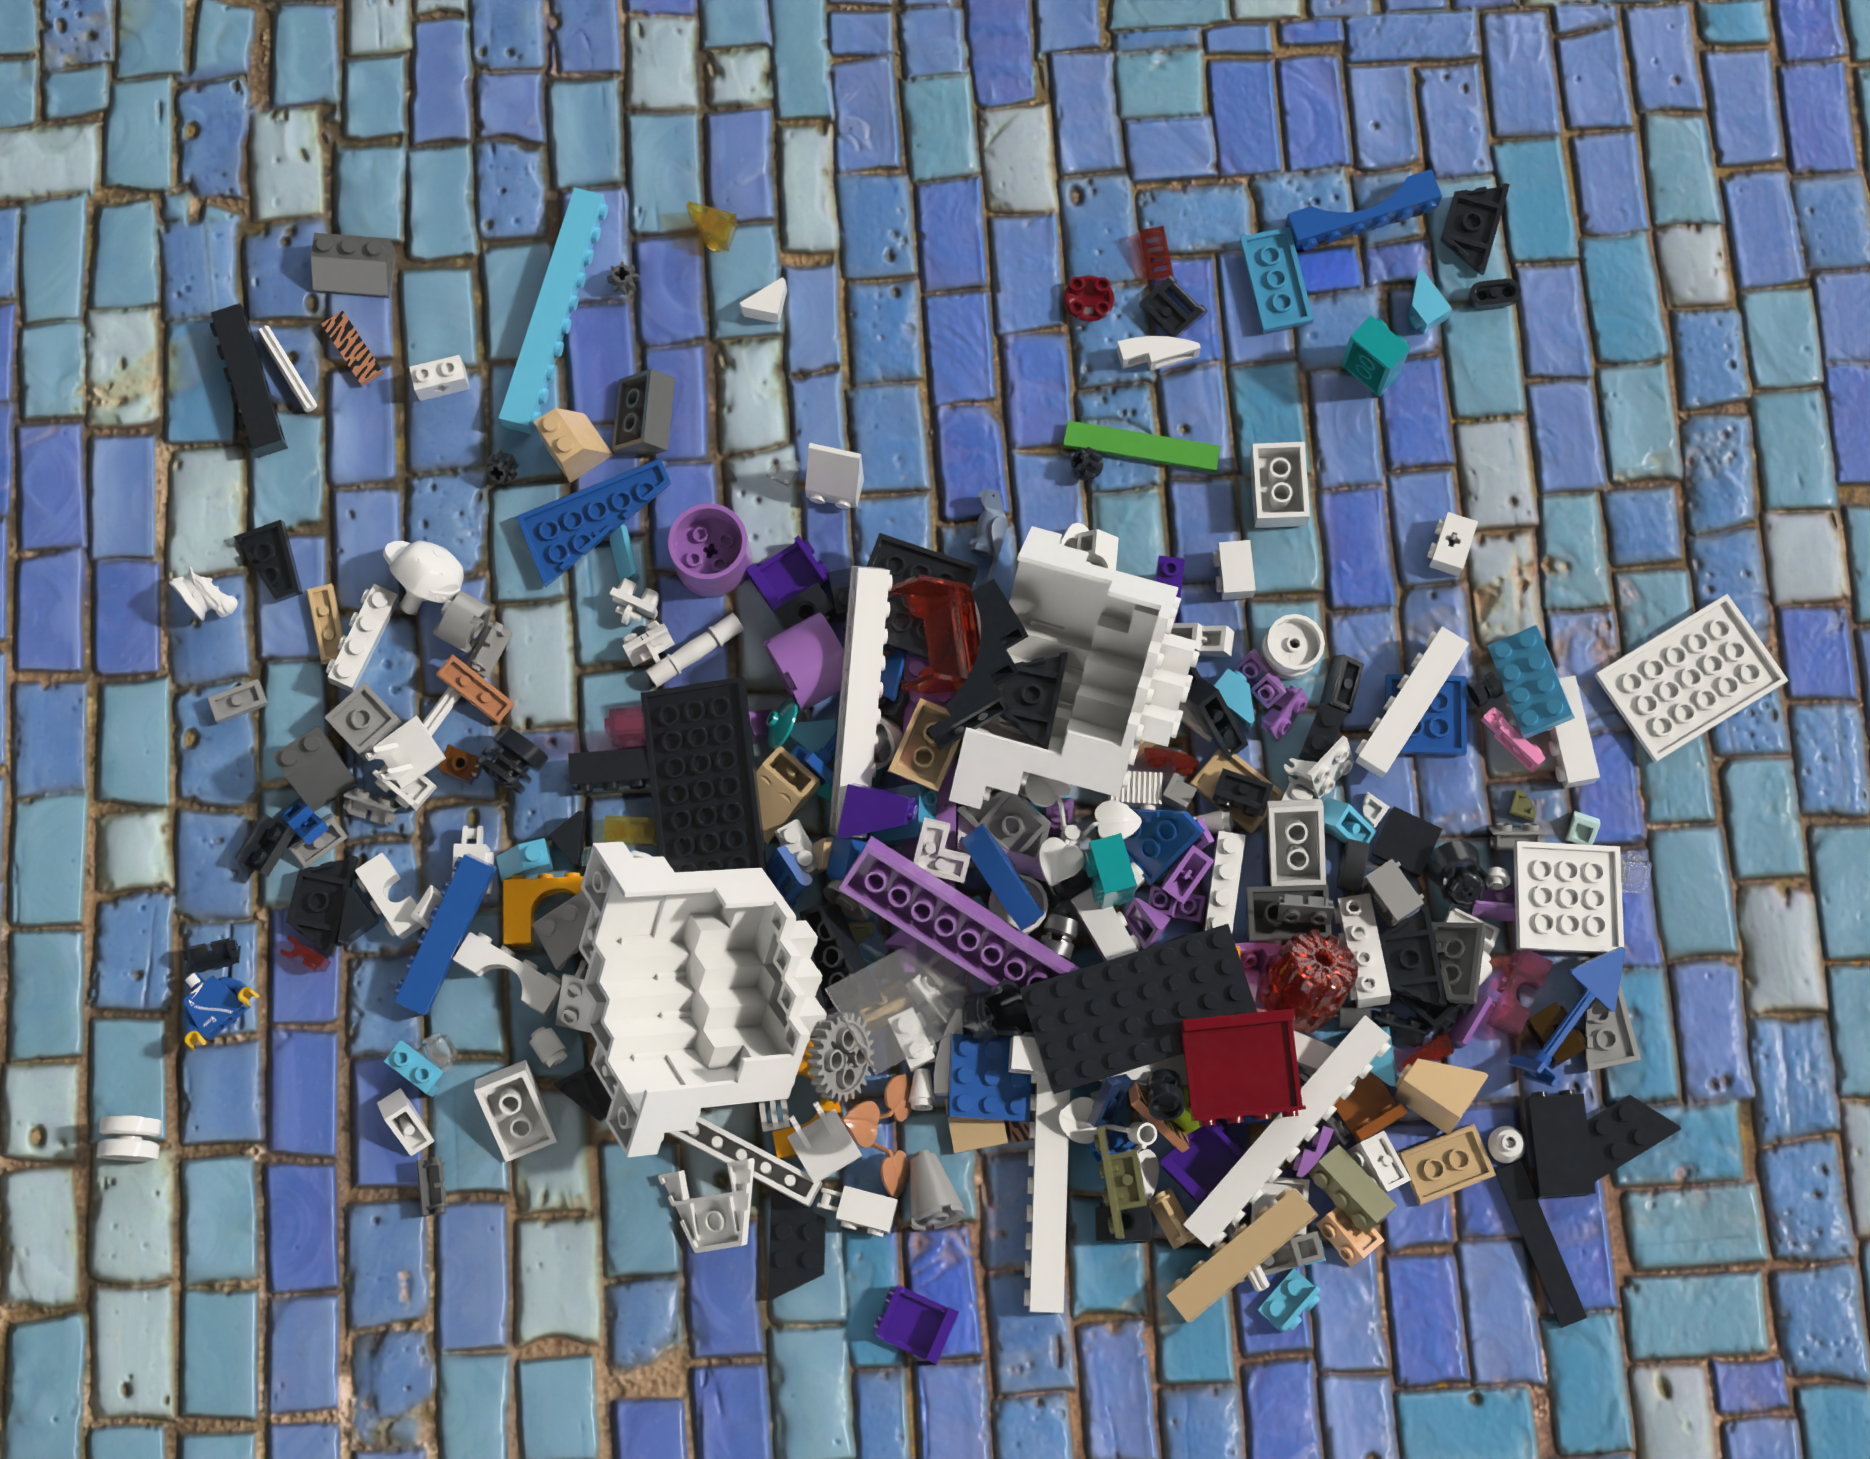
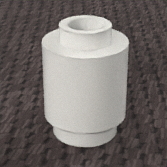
[529,1026,568,1068]

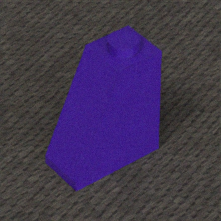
[837,783,918,838]

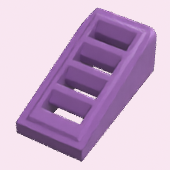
[1046,798,1074,837]

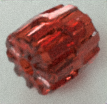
[1259,929,1358,1034]

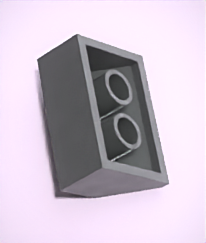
[311,233,396,298]
[611,369,675,456]
[1246,885,1332,946]

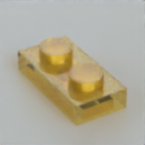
[603,815,658,846]

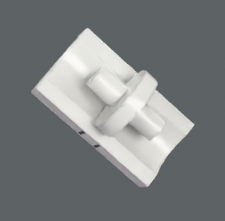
[610,578,659,625]
[622,621,675,667]

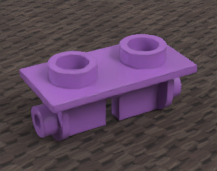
[1260,686,1308,742]

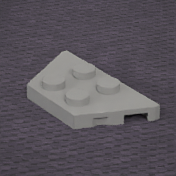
[957,790,1051,879]

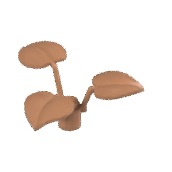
[841,1073,912,1199]

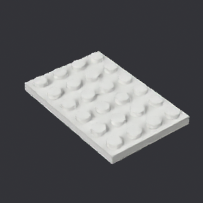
[1595,594,1788,763]

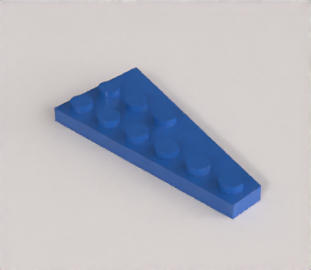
[516,458,671,588]

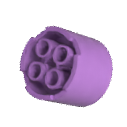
[668,503,752,598]
[763,612,844,712]

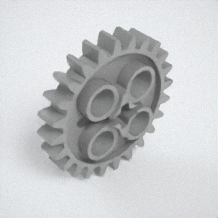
[807,1012,874,1102]

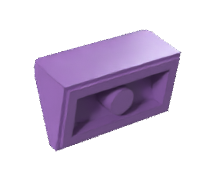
[1471,888,1516,922]
[1445,994,1493,1048]

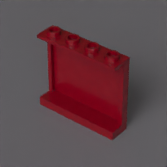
[1180,1009,1306,1126]

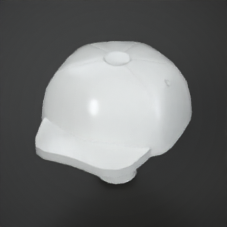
[383,540,464,615]

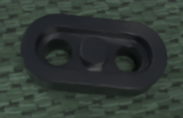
[1468,278,1521,309]

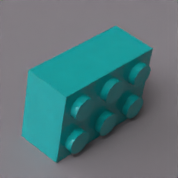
[1341,315,1410,397]
[1084,833,1137,909]

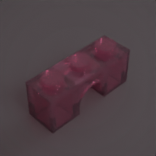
[604,706,646,750]
[1485,949,1553,1038]

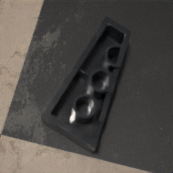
[799,904,884,1017]

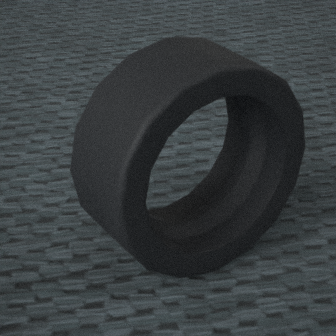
[1337,839,1369,893]

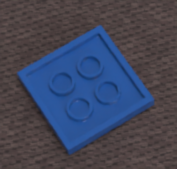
[1385,674,1467,756]
[947,1034,1031,1123]

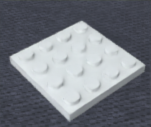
[1513,841,1624,954]

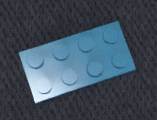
[1240,227,1314,333]
[1488,625,1575,739]

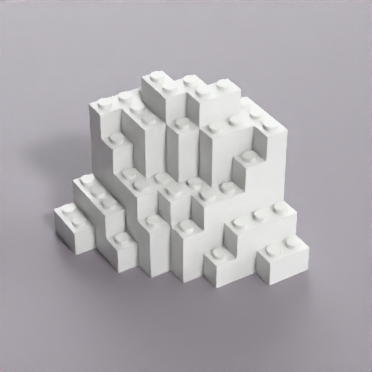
[949,526,1200,809]
[579,842,827,1158]

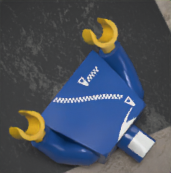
[183,972,259,1051]

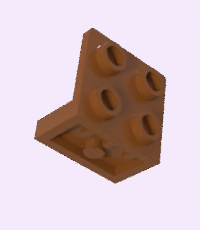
[1334,1072,1408,1144]

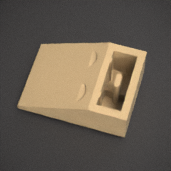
[756,746,821,845]

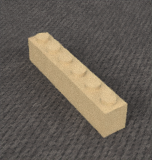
[1166,1188,1319,1322]

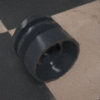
[476,725,548,794]

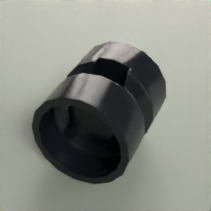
[1146,1068,1185,1121]

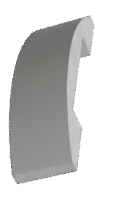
[1238,1231,1325,1284]

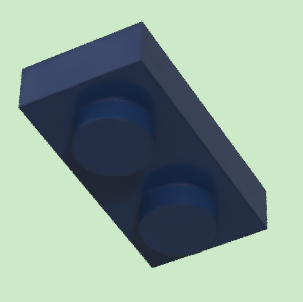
[1088,1074,1132,1128]

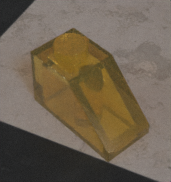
[686,201,738,252]

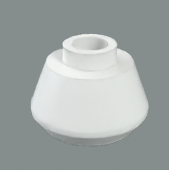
[1488,1126,1526,1164]

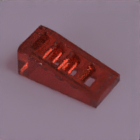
[1137,226,1174,281]
[1397,1033,1454,1073]

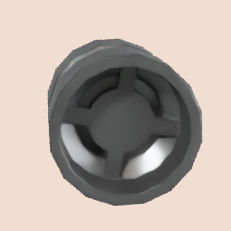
[1039,914,1080,961]

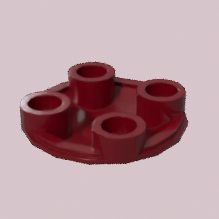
[1064,275,1115,322]

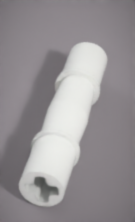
[645,613,744,688]

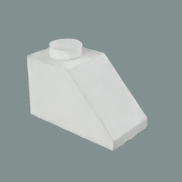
[377,1088,434,1156]

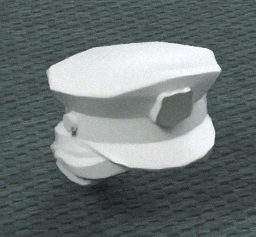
[169,567,238,621]

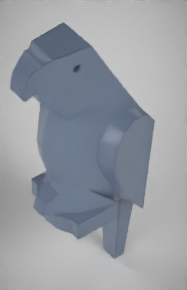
[969,489,1009,583]

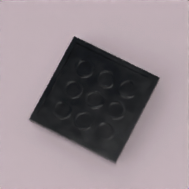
[843,533,979,665]

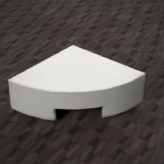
[1362,792,1390,829]

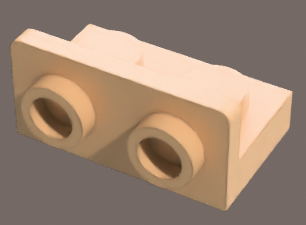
[1316,1207,1385,1267]

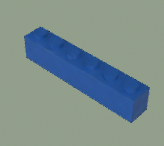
[394,853,498,1016]

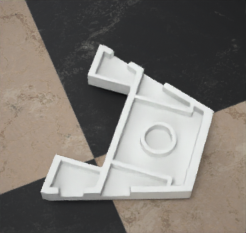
[658,1158,754,1253]

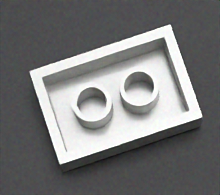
[1250,442,1310,528]
[1267,799,1326,886]

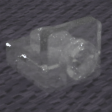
[1620,851,1652,894]

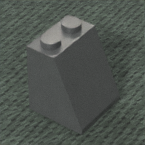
[272,726,358,812]

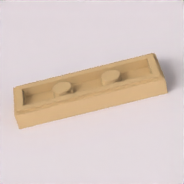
[306,583,344,665]

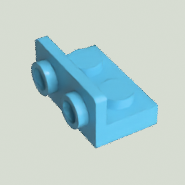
[384,1041,443,1097]
[1257,1268,1321,1333]

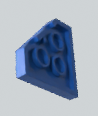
[1096,809,1205,886]

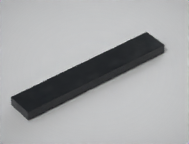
[1495,1160,1588,1328]

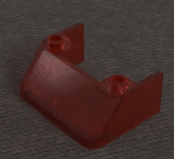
[888,574,980,694]

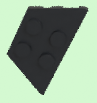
[1440,183,1510,275]
[1000,652,1068,750]
[286,856,359,958]
[1379,905,1447,1008]
[554,1065,612,1122]
[1587,1095,1681,1182]
[768,1192,826,1300]

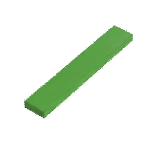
[1063,421,1221,473]

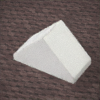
[740,277,787,323]

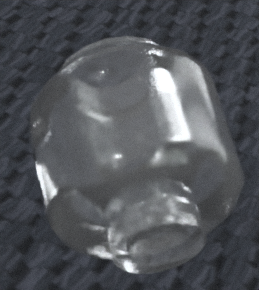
[417,1032,458,1073]

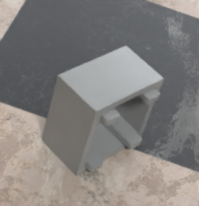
[324,682,404,762]
[1360,859,1424,929]

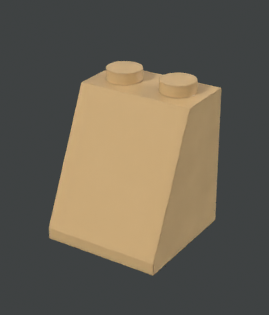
[534,408,613,483]
[1394,1059,1489,1135]

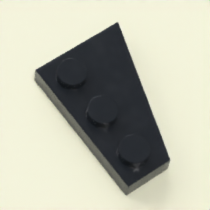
[233,520,303,602]

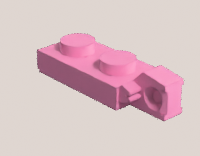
[1481,707,1546,772]

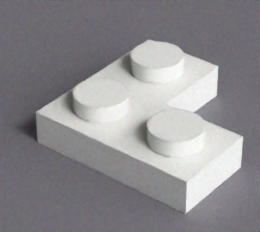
[913,817,970,883]

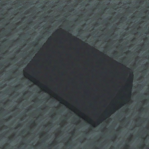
[1320,654,1364,713]

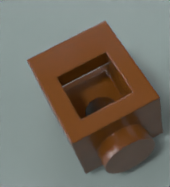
[438,744,482,785]

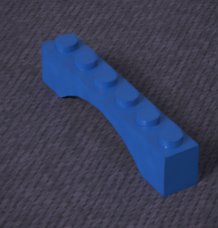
[1285,169,1442,250]

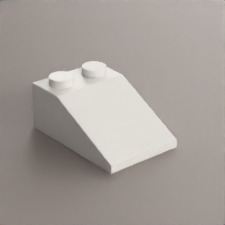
[805,443,864,509]
[474,1060,557,1162]

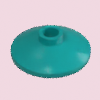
[766,698,798,749]

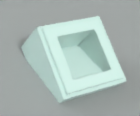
[1565,811,1600,845]

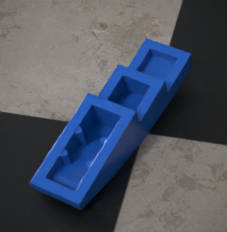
[961,823,1045,931]

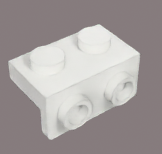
[372,764,437,811]

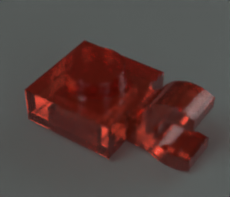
[280,936,331,972]

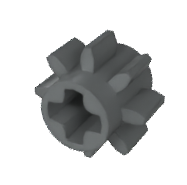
[607,261,640,296]

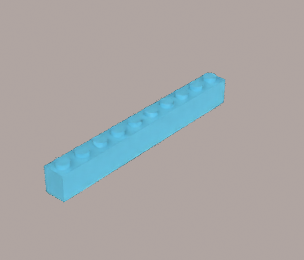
[499,187,608,434]

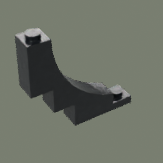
[928,579,1029,750]
[1183,667,1249,761]

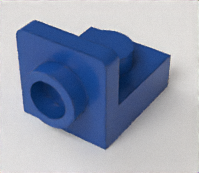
[1088,1121,1135,1162]

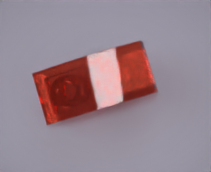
[1143,748,1199,776]

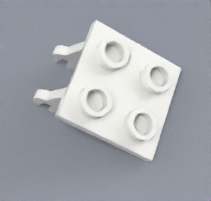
[365,716,446,790]
[1284,736,1354,799]
[555,960,593,1033]
[787,1101,862,1184]

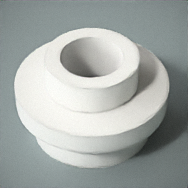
[1486,867,1510,890]

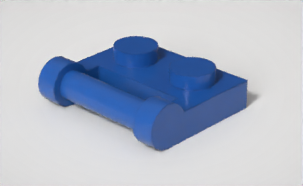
[767,845,812,910]

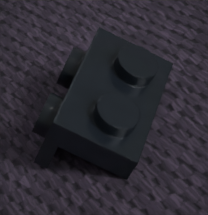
[1212,768,1273,818]

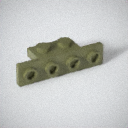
[1094,1126,1147,1239]

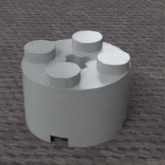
[433,591,492,653]

